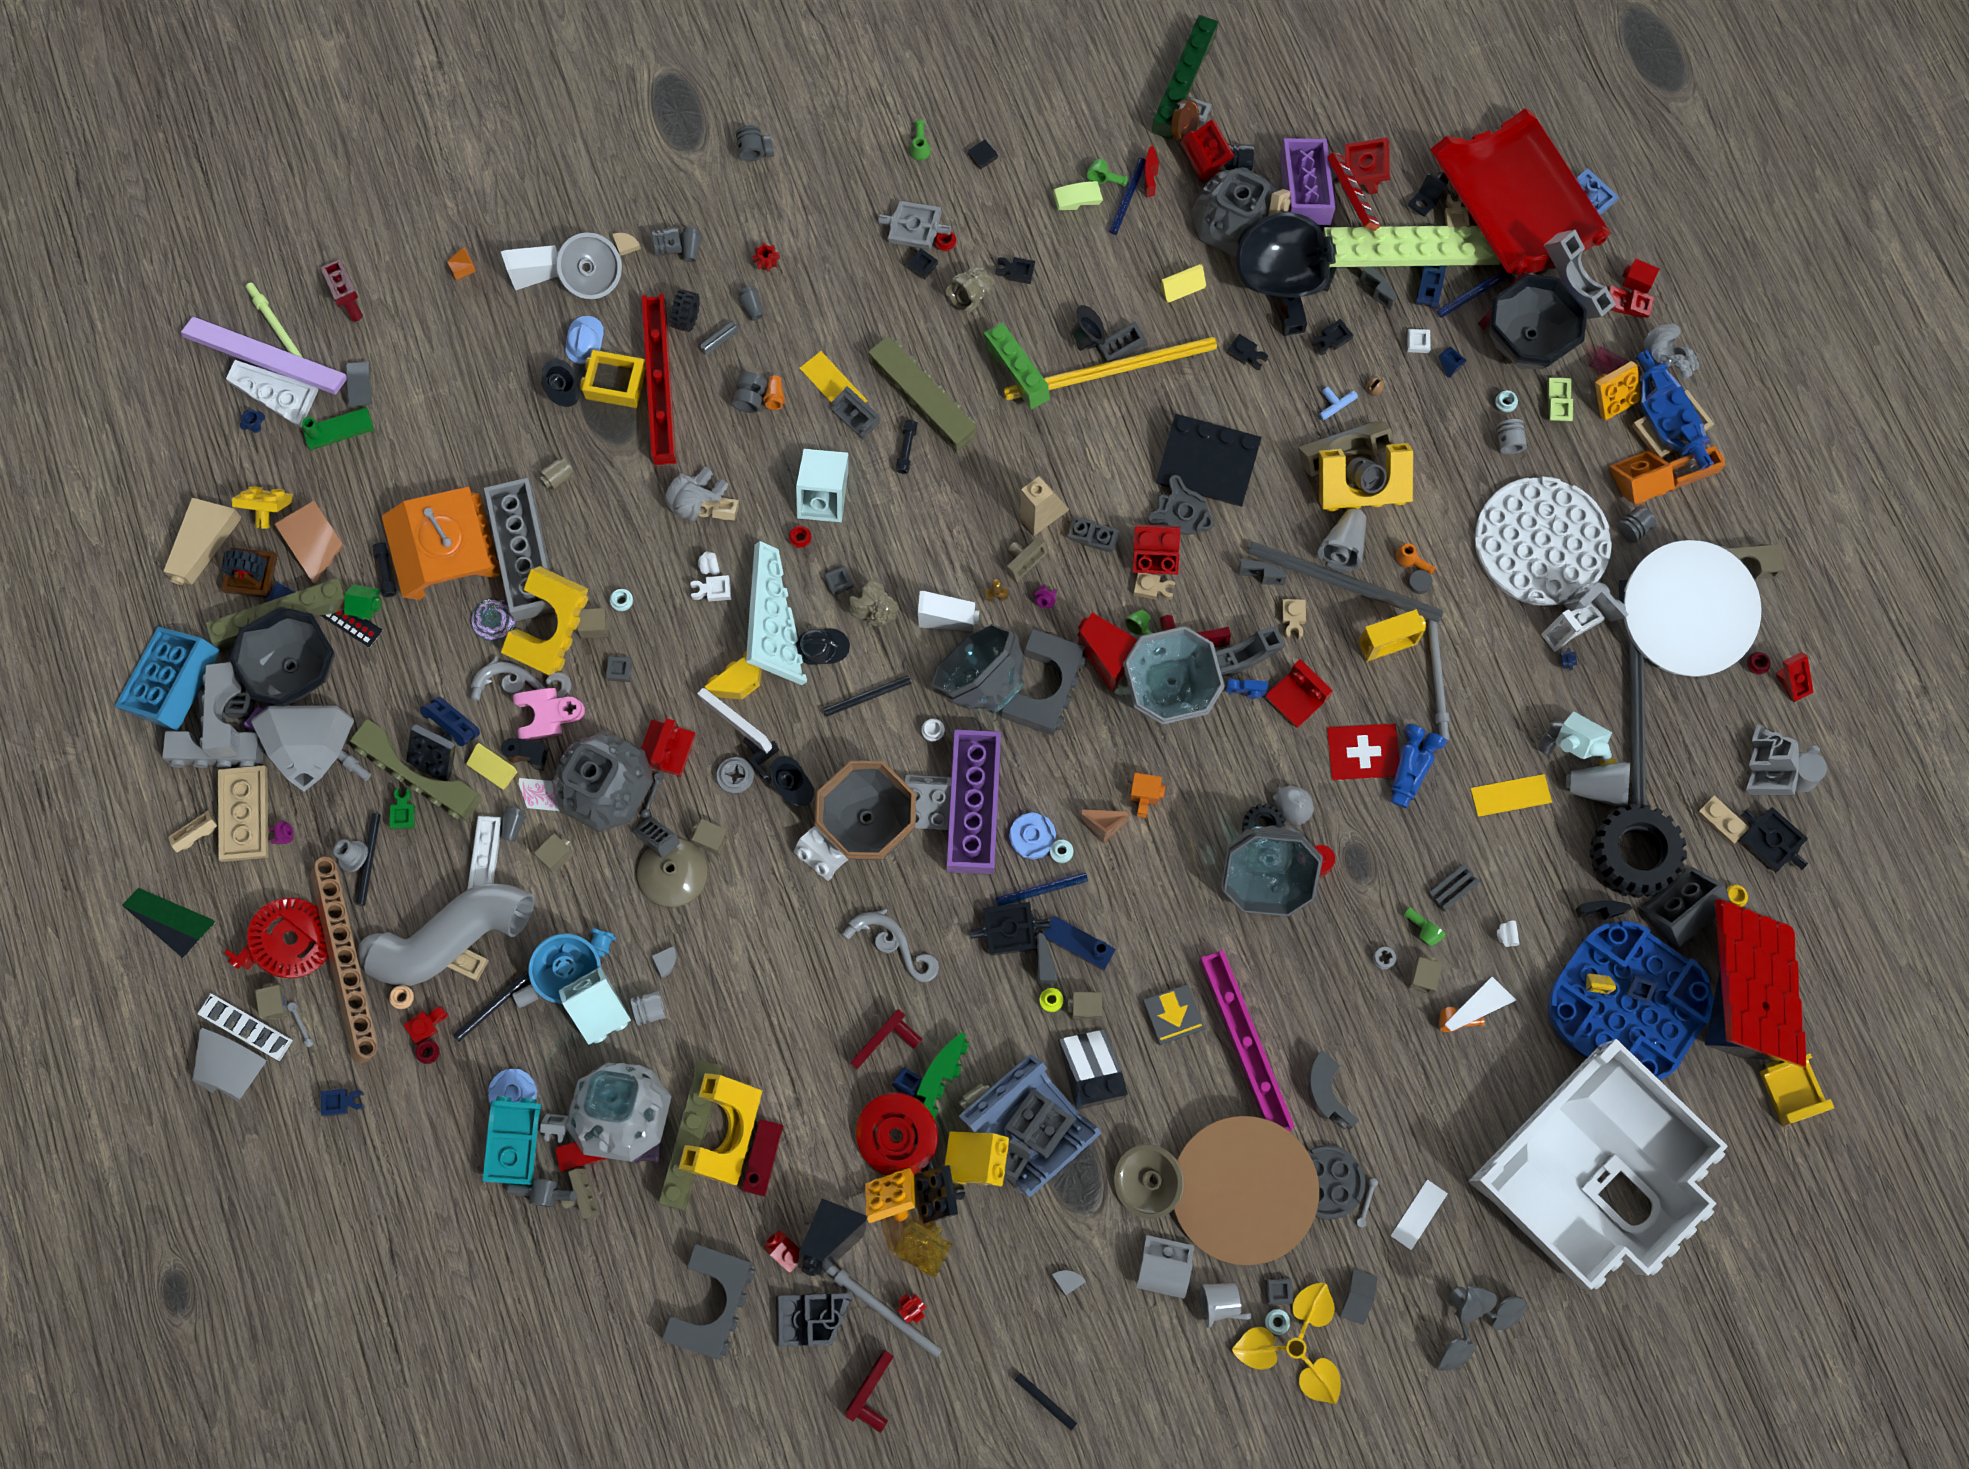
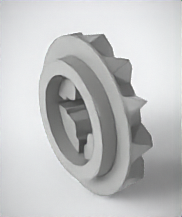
[717,757,754,794]

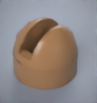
[1366,376,1384,396]

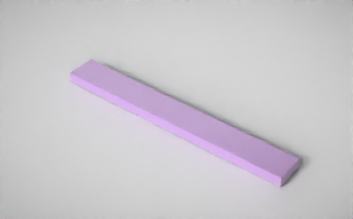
[181,317,347,395]

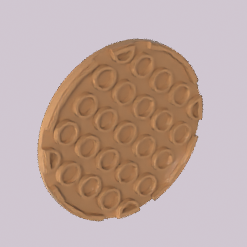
[1174,1116,1319,1265]

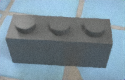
[1640,866,1731,947]

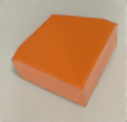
[447,247,476,280]

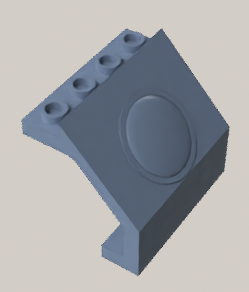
[958,1053,1101,1198]

